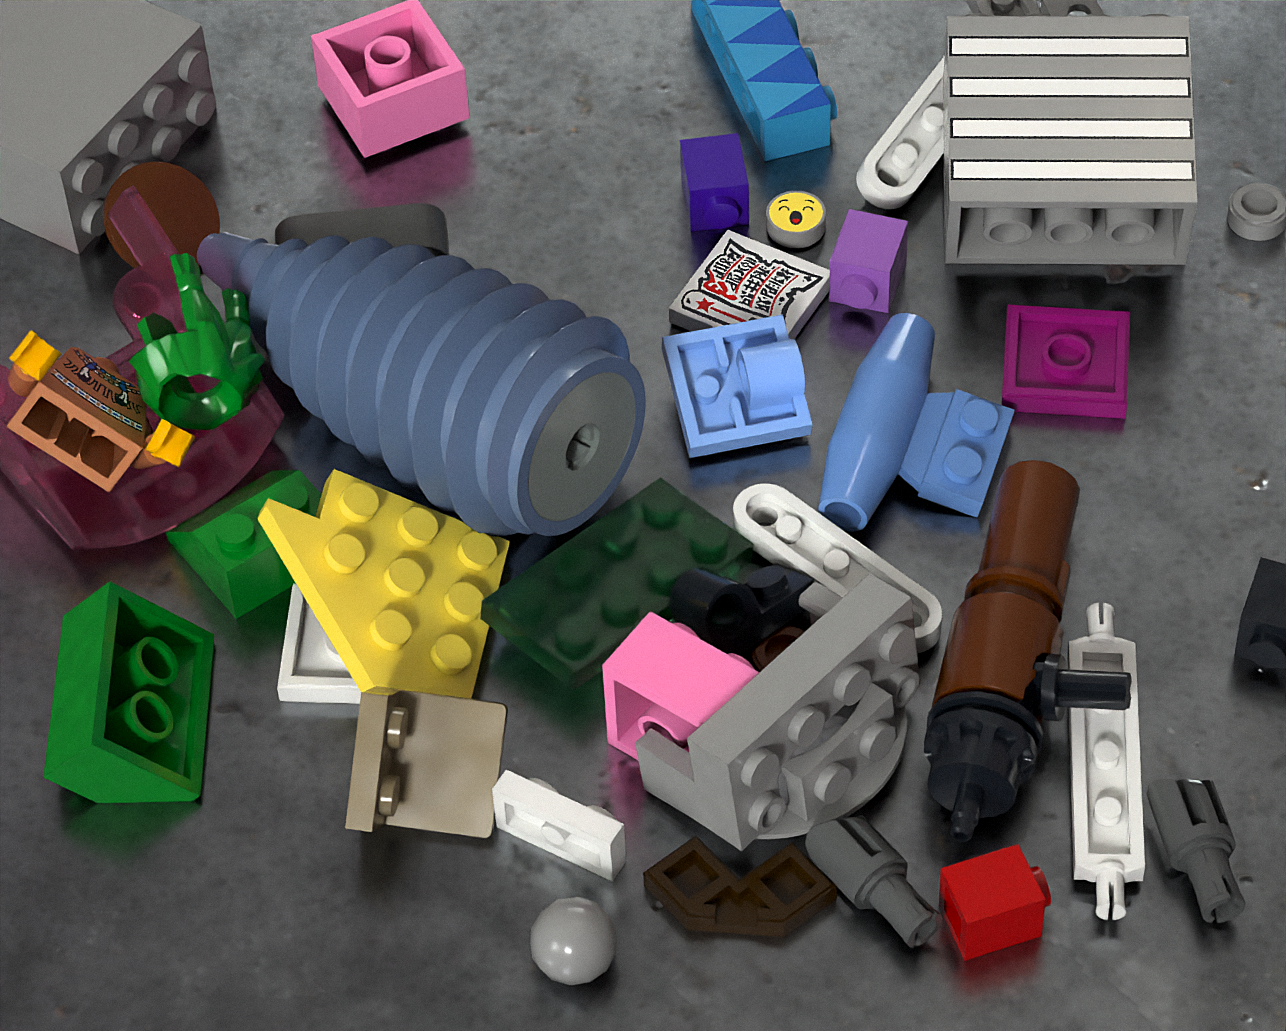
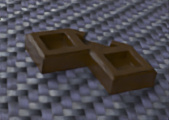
[643,836,837,937]

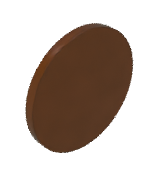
[103,162,220,277]

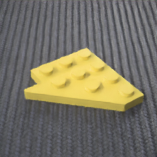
[258,469,510,698]

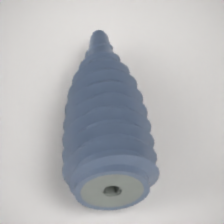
[197,232,646,537]

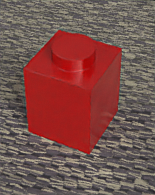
[938,844,1051,961]

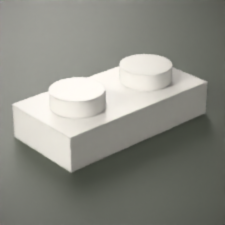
[492,770,626,882]

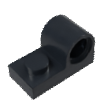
[669,563,814,655]

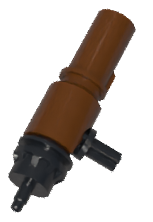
[924,460,1132,842]

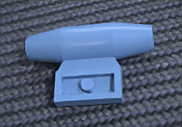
[818,313,1015,532]

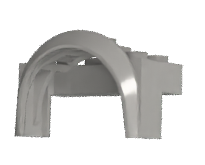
[635,573,920,851]

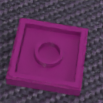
[1001,304,1130,419]

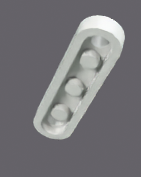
[856,56,945,209]
[733,484,942,654]

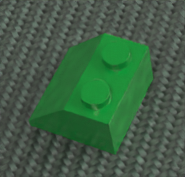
[166,470,322,619]

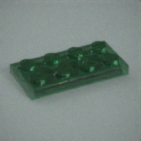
[480,477,754,690]

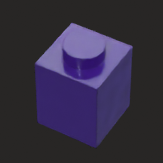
[680,133,749,232]

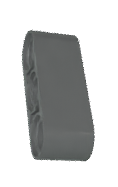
[274,203,450,257]

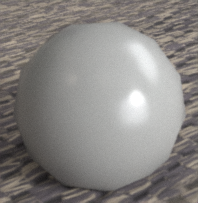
[530,897,617,985]

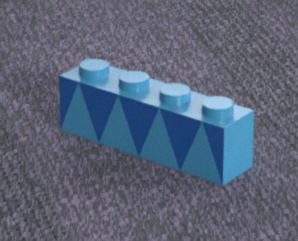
[691,0,838,162]

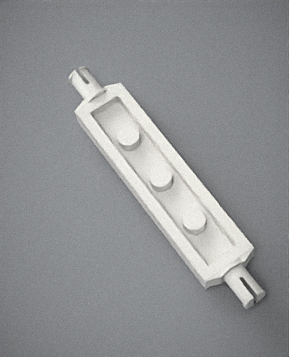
[1067,603,1145,920]

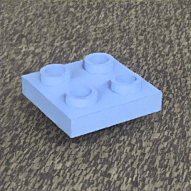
[661,314,813,458]

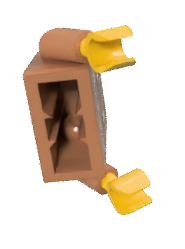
[6,330,196,492]

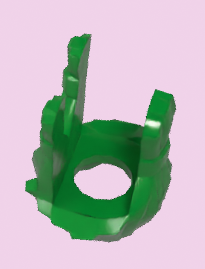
[128,253,266,431]

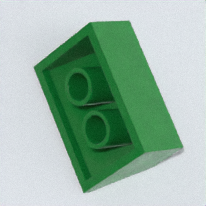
[43,581,215,803]

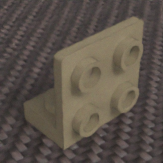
[345,686,508,838]

